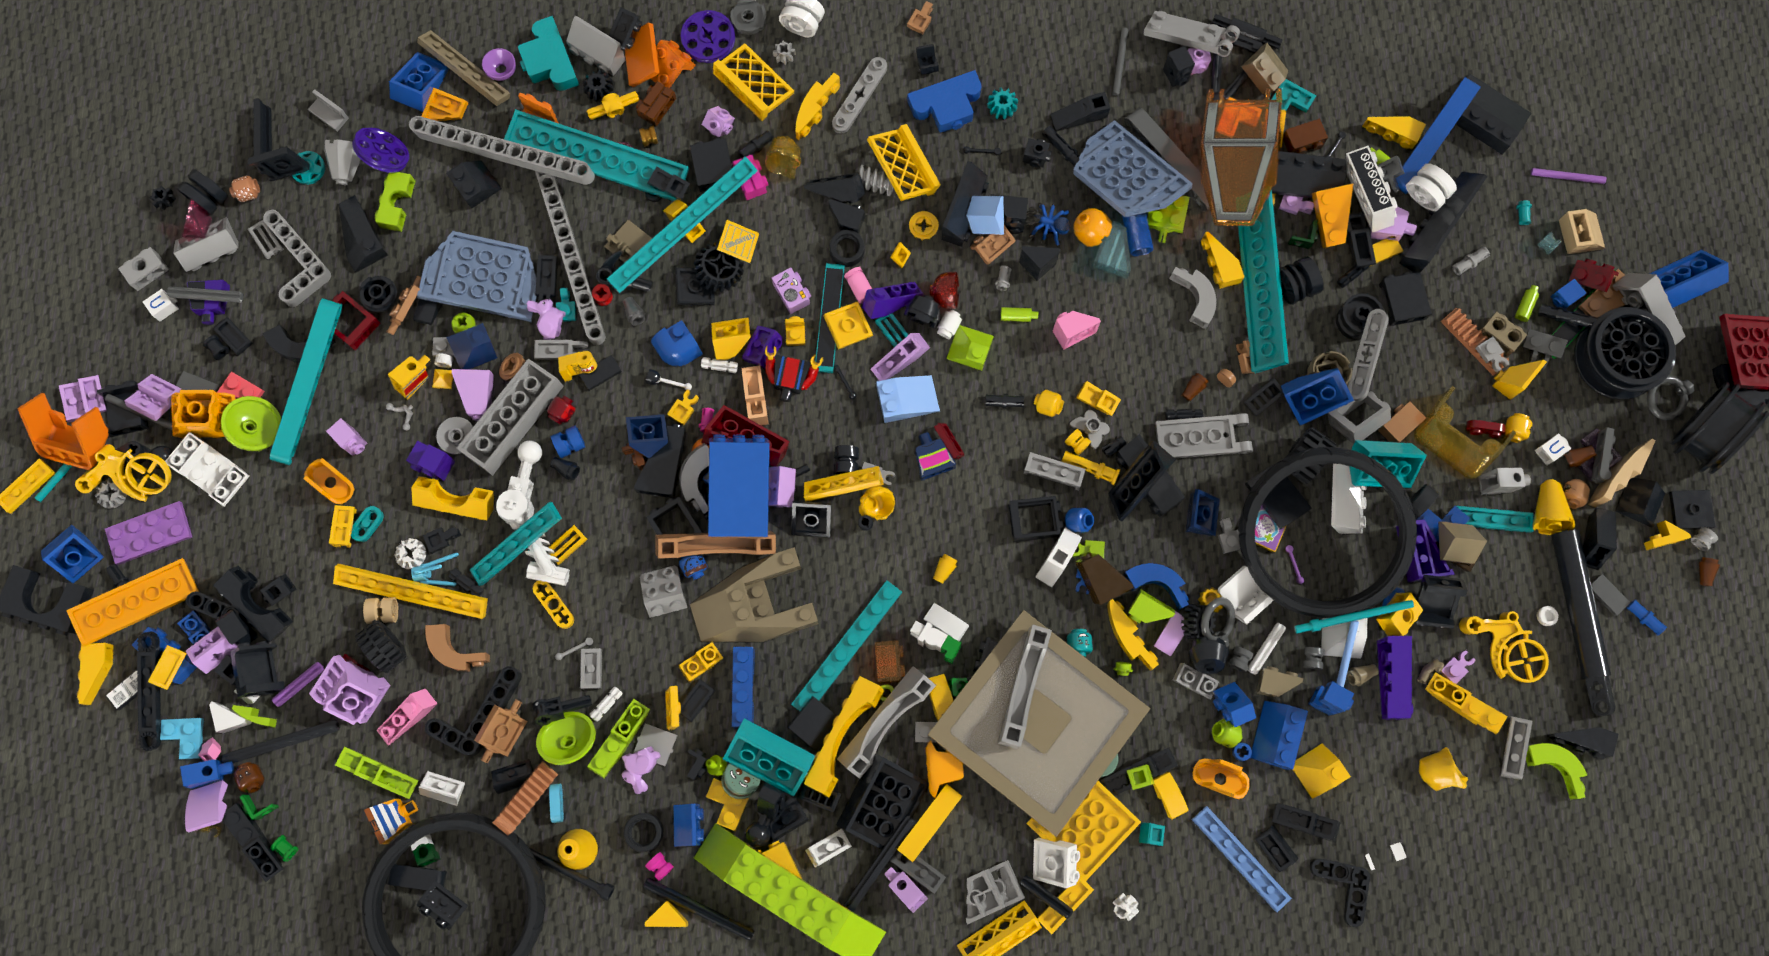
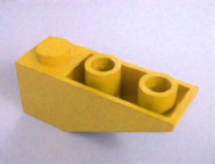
[1362,116,1426,149]
[1201,232,1245,289]
[77,643,113,705]

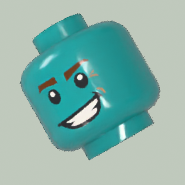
[1067,629,1093,658]

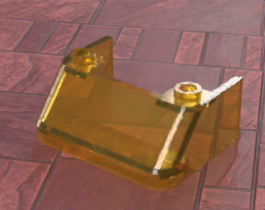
[1414,386,1516,479]

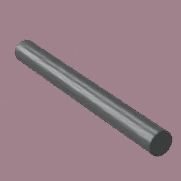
[1112,28,1128,96]
[105,394,172,430]

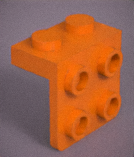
[651,40,695,88]

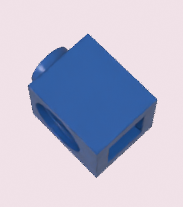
[1550,279,1586,309]

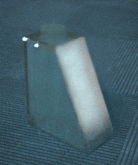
[1092,222,1131,279]

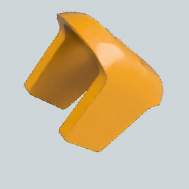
[303,458,355,504]
[925,740,964,799]
[1193,758,1250,799]

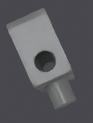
[1478,468,1531,495]

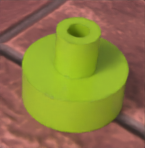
[706,755,727,777]

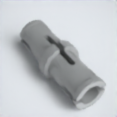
[1452,247,1490,275]

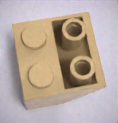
[1559,209,1605,254]

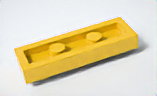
[0,459,55,514]
[1037,876,1094,934]

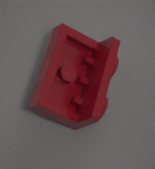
[1569,258,1619,293]

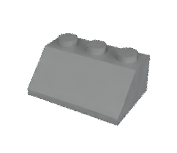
[566,16,626,76]
[174,217,238,272]

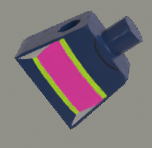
[915,432,956,481]

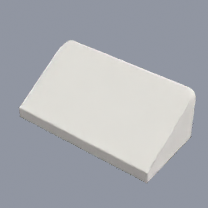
[419,771,465,806]

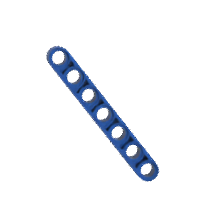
[1390,77,1481,194]

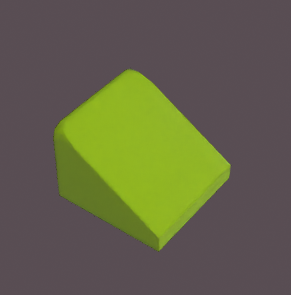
[1127,765,1154,790]

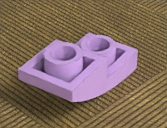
[1154,611,1185,656]

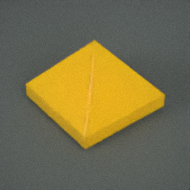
[890,242,911,268]
[432,369,453,389]

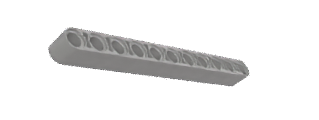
[409,116,595,185]
[535,164,606,345]

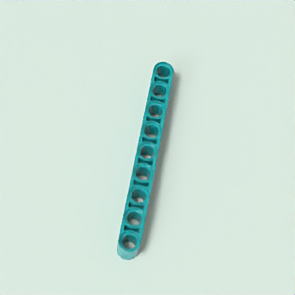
[270,298,342,465]

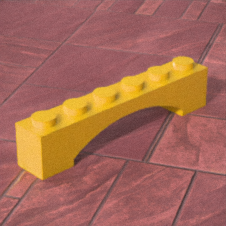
[804,676,885,797]

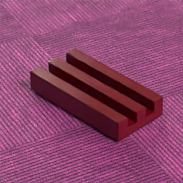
[934,423,965,459]

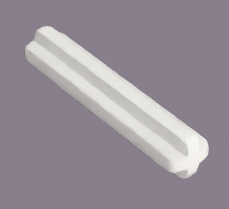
[1247,623,1286,675]

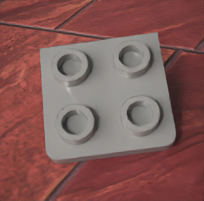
[640,566,687,618]

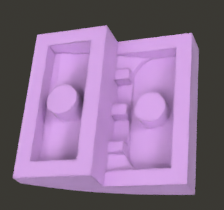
[124,374,181,421]
[59,375,106,423]
[185,780,228,832]

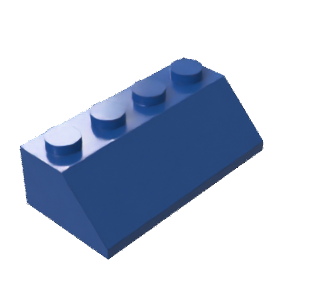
[1650,250,1729,308]

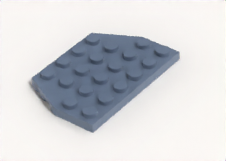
[1073,120,1193,217]
[417,231,537,322]

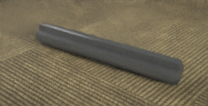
[167,286,244,303]

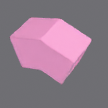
[198,737,221,761]

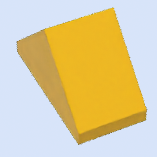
[645,901,688,927]

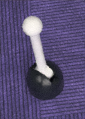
[646,369,692,390]

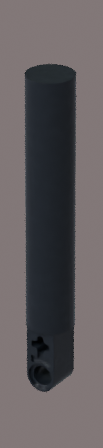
[1551,530,1616,716]

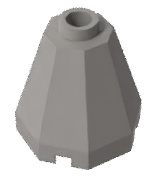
[324,140,364,185]

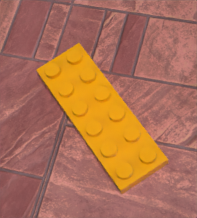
[66,558,199,646]

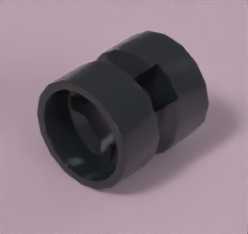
[834,445,859,475]

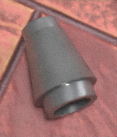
[623,297,645,326]

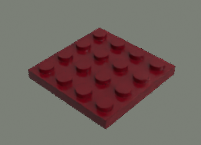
[1719,314,1769,390]

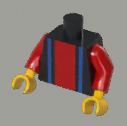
[765,346,823,402]

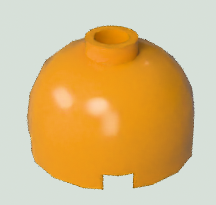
[1074,208,1112,247]

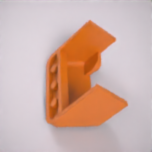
[17,393,109,470]

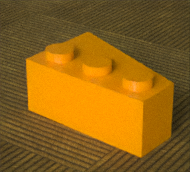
[1312,184,1353,248]

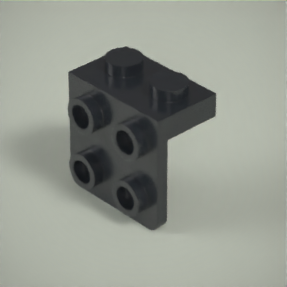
[608,7,642,51]

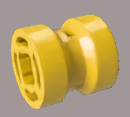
[1065,429,1091,455]

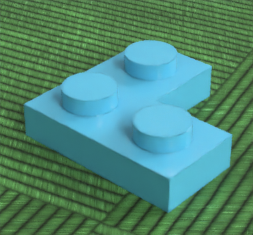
[160,718,204,759]

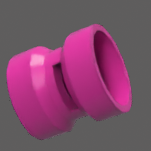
[645,852,674,881]

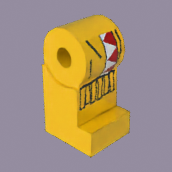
[558,351,597,382]

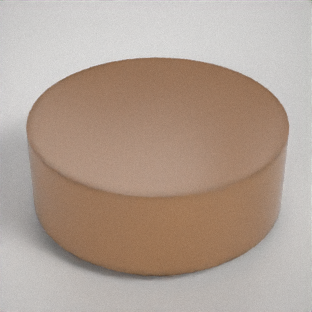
[1217,369,1236,387]

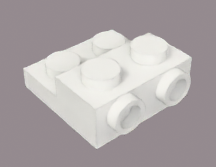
[1033,838,1080,888]

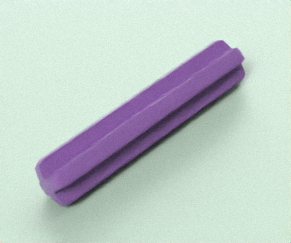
[272,662,325,707]

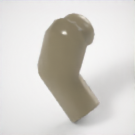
[1417,659,1444,684]

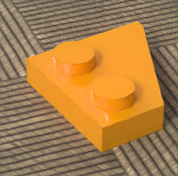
[421,88,468,121]

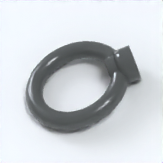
[1647,375,1694,420]
[1201,597,1235,647]

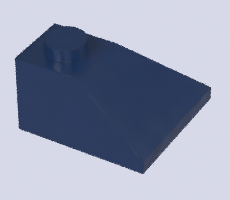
[446,323,497,370]

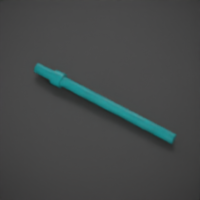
[1294,600,1414,633]

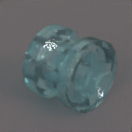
[1537,232,1562,255]

